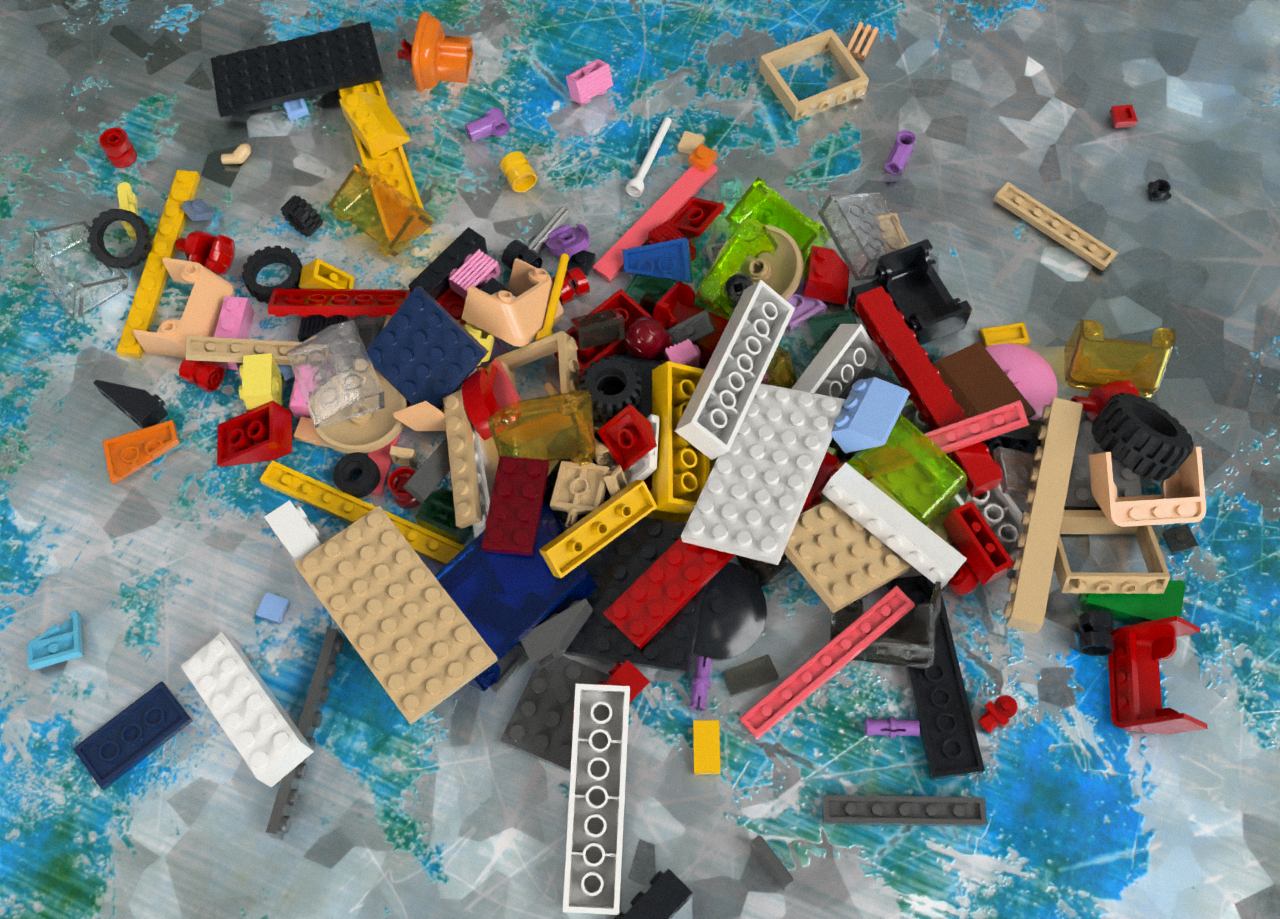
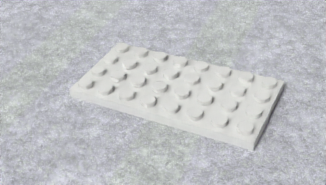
[681,383,845,565]

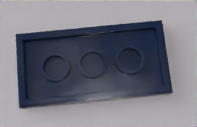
[73,681,193,790]

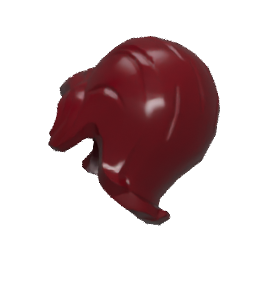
[625,316,673,360]

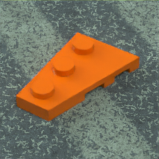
[102,420,180,485]

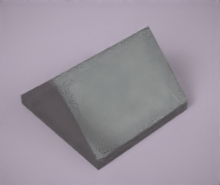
[571,308,625,350]

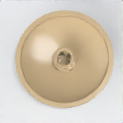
[714,225,803,307]
[311,369,408,454]

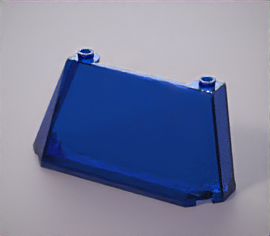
[434,499,597,692]

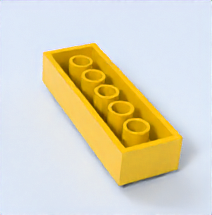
[652,361,710,516]

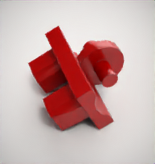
[978,695,1018,734]

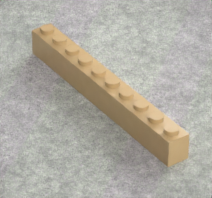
[1003,397,1083,634]

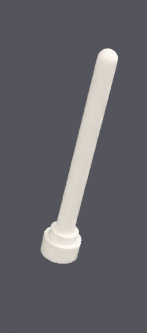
[625,117,672,197]

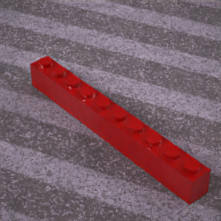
[854,286,1003,498]

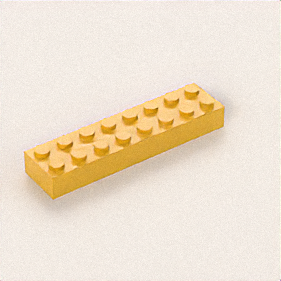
[539,480,657,578]

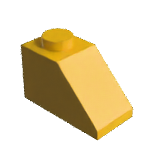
[299,258,355,289]

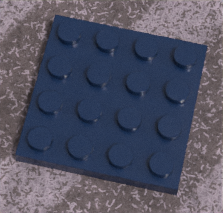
[362,286,489,410]

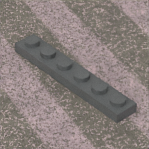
[822,795,987,827]

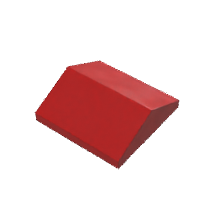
[670,197,725,240]
[597,405,657,472]

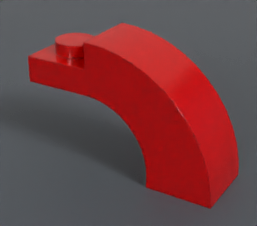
[462,363,507,441]

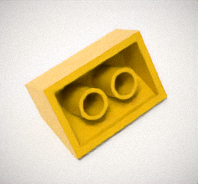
[339,91,410,159]

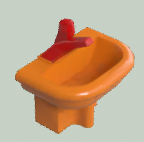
[397,11,474,92]

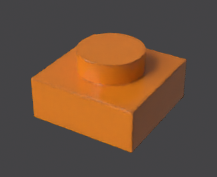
[688,143,718,172]

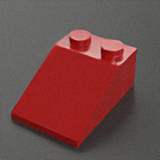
[217,401,292,467]

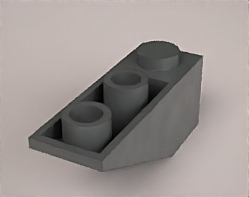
[518,598,593,671]

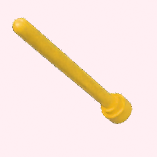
[535,253,569,341]

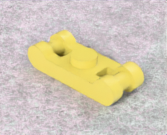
[117,182,138,240]

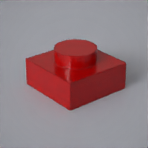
[1109,105,1138,128]

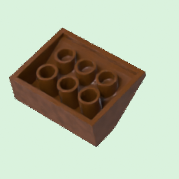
[932,341,1036,419]

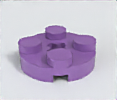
[545,224,591,259]

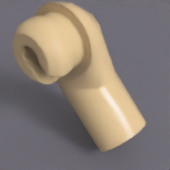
[221,143,251,165]

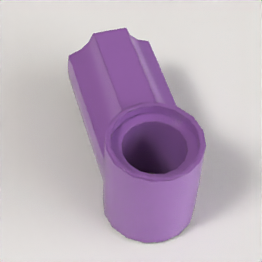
[465,108,510,142]
[884,130,916,175]

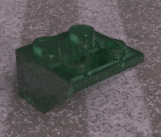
[415,487,473,545]

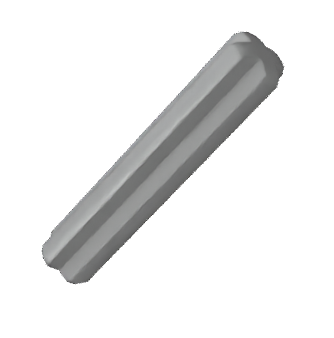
[528,207,570,253]

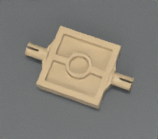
[550,448,610,528]

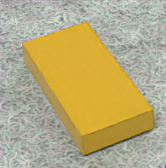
[978,322,1030,347]
[693,720,721,775]

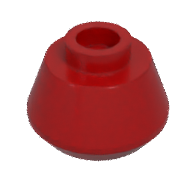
[948,563,979,595]

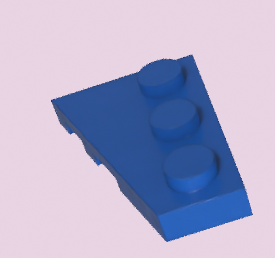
[622,238,693,283]

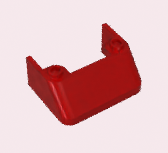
[1108,615,1208,735]

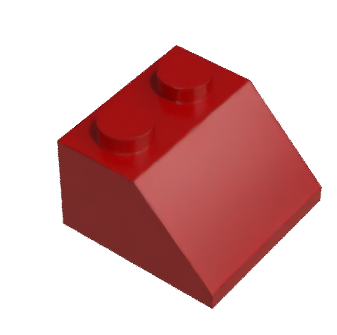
[802,245,850,305]

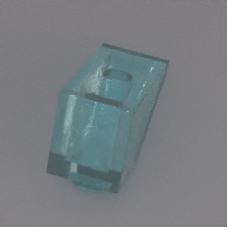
[717,177,743,215]

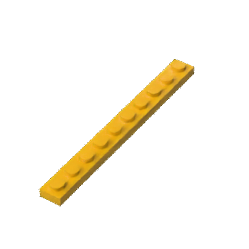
[116,170,200,358]
[259,460,484,569]

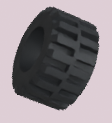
[580,356,642,423]

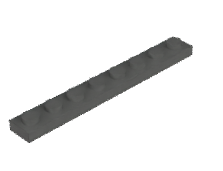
[266,628,344,840]

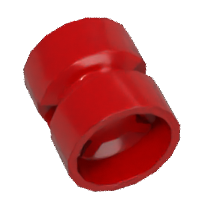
[99,127,137,168]
[551,266,590,306]
[179,358,225,392]
[388,467,421,509]

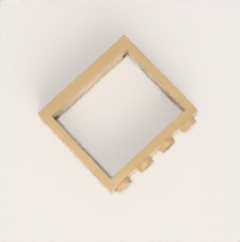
[759,29,869,122]
[494,331,582,449]
[1054,510,1170,594]

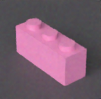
[214,296,255,370]

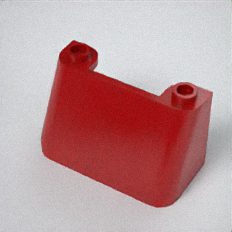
[652,281,729,368]

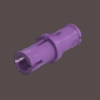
[689,656,712,711]
[864,717,920,738]

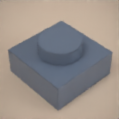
[181,199,214,222]

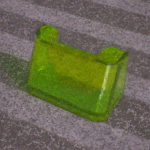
[725,177,831,263]
[695,219,778,321]
[847,415,967,526]

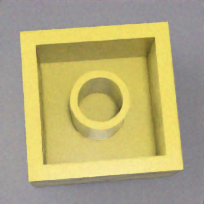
[239,353,283,411]

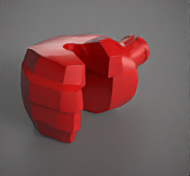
[175,230,235,275]
[1071,380,1140,422]

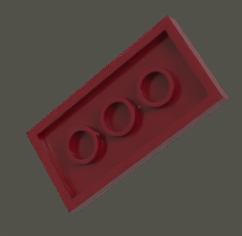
[482,456,550,556]

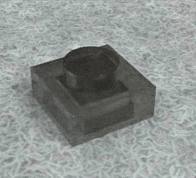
[1162,524,1198,555]

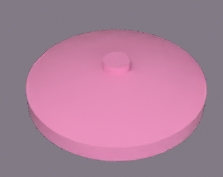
[985,343,1058,420]

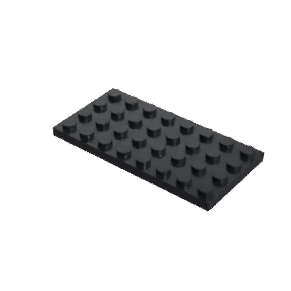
[211,21,384,117]

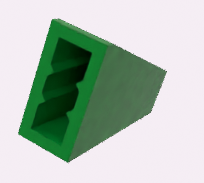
[1078,580,1186,625]

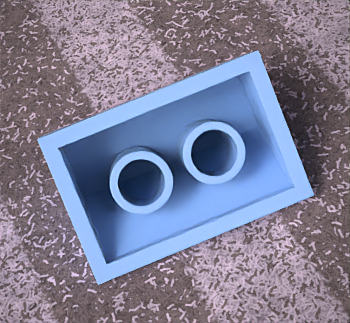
[831,377,910,453]

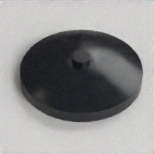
[693,562,767,661]

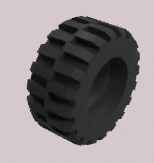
[1091,392,1194,481]

